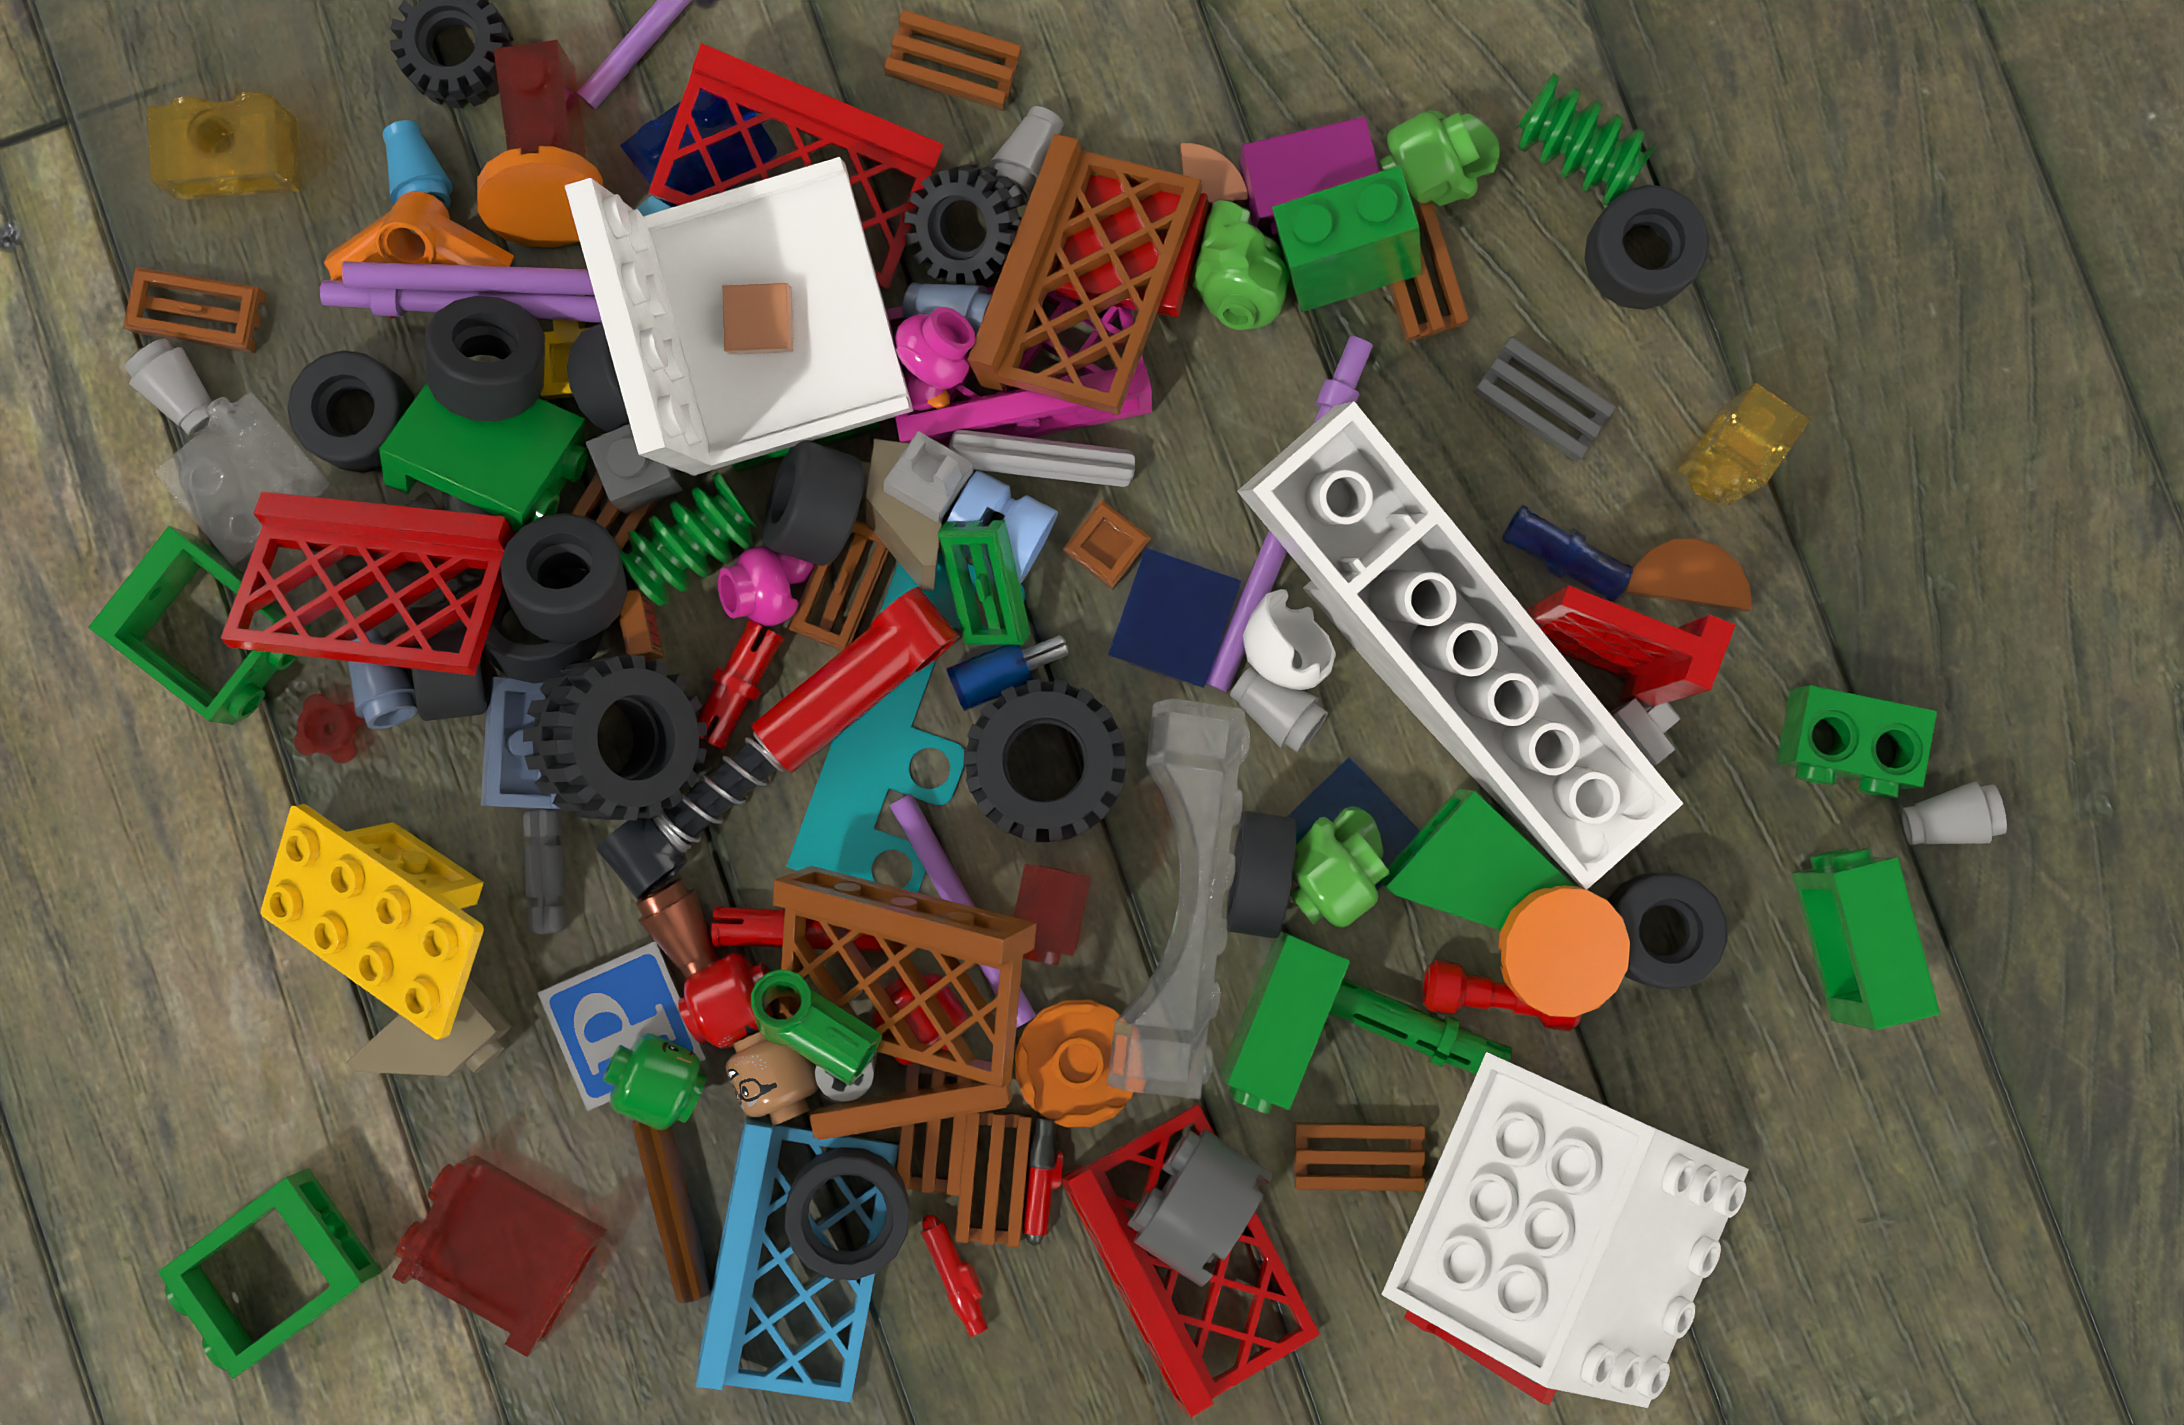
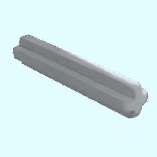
[949,429,1135,487]

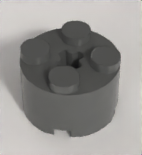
[1127,1129,1272,1287]

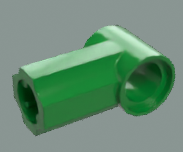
[751,970,882,1086]

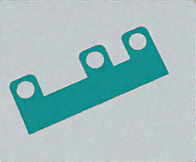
[786,553,1025,893]

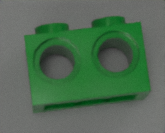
[1776,685,1937,798]

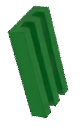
[937,520,1031,645]

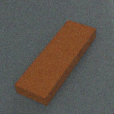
[810,1080,1013,1140]

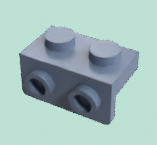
[481,677,560,809]

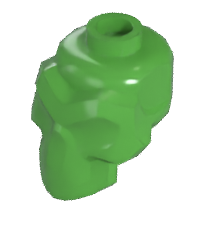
[1380,110,1500,206]
[1191,200,1289,330]
[1289,806,1389,928]

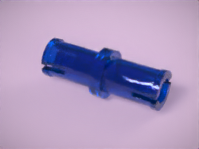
[1502,505,1633,602]

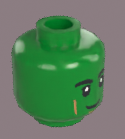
[602,1033,707,1130]

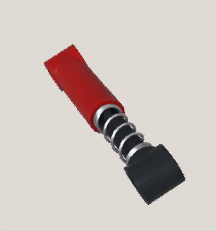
[597,587,960,900]

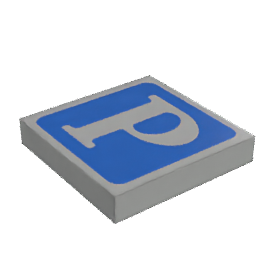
[538,941,709,1111]

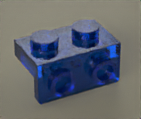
[620,90,777,208]

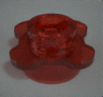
[294,694,365,764]

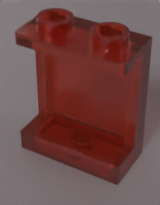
[392,1155,607,1357]

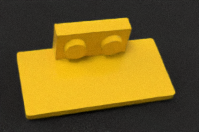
[261,804,484,1040]

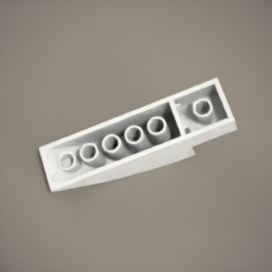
[1237,401,1683,890]

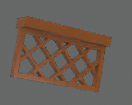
[968,133,1203,415]
[772,866,1037,1088]

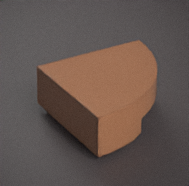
[1180,143,1248,209]

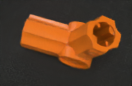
[324,191,515,281]

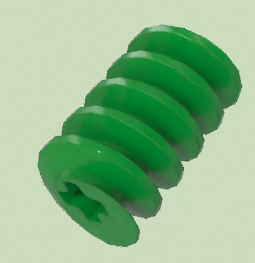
[1516,73,1658,206]
[619,472,758,607]

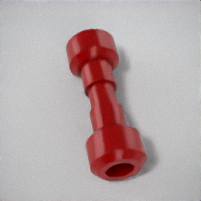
[1422,960,1582,1032]

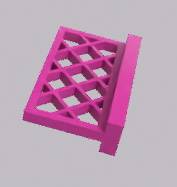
[885,286,1152,448]

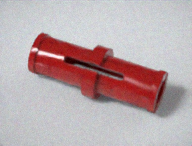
[697,619,785,750]

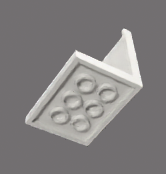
[565,157,913,475]
[1381,1052,1749,1408]

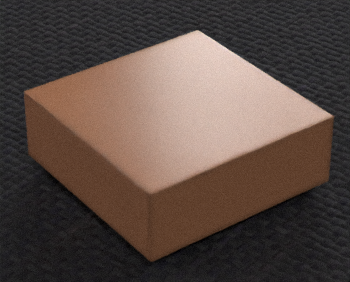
[722,283,793,354]

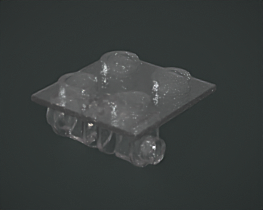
[153,391,332,567]

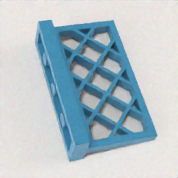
[696,1115,899,1403]

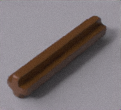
[632,1120,712,1303]

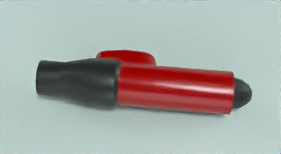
[1022,1117,1063,1246]

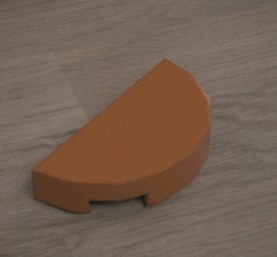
[1621,538,1752,612]

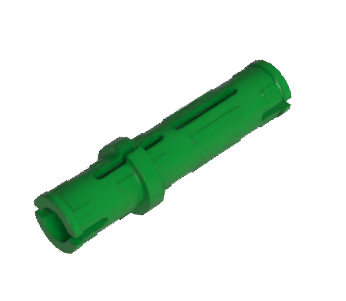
[1329,978,1512,1075]

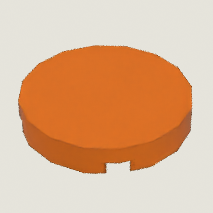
[477,146,604,248]
[1498,885,1630,1017]
[1015,999,1141,1127]

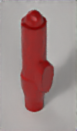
[920,1214,989,1337]

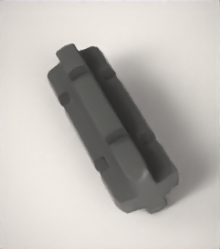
[523,809,565,934]

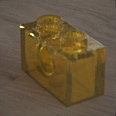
[147,92,300,200]
[1677,383,1810,505]

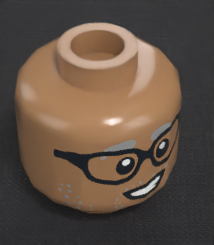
[726,1032,819,1126]

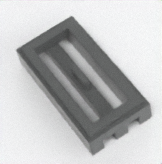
[1473,337,1616,462]

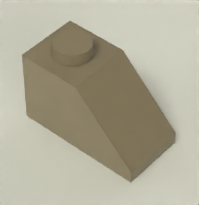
[861,439,943,591]
[347,978,513,1076]

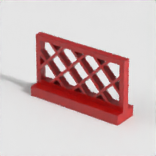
[648,43,944,290]
[221,492,515,676]
[1525,585,1736,709]
[1061,1104,1320,1418]

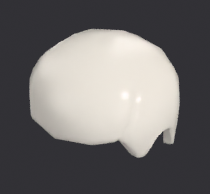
[1243,589,1336,690]

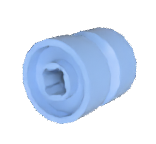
[947,470,1058,584]

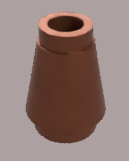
[635,878,719,978]

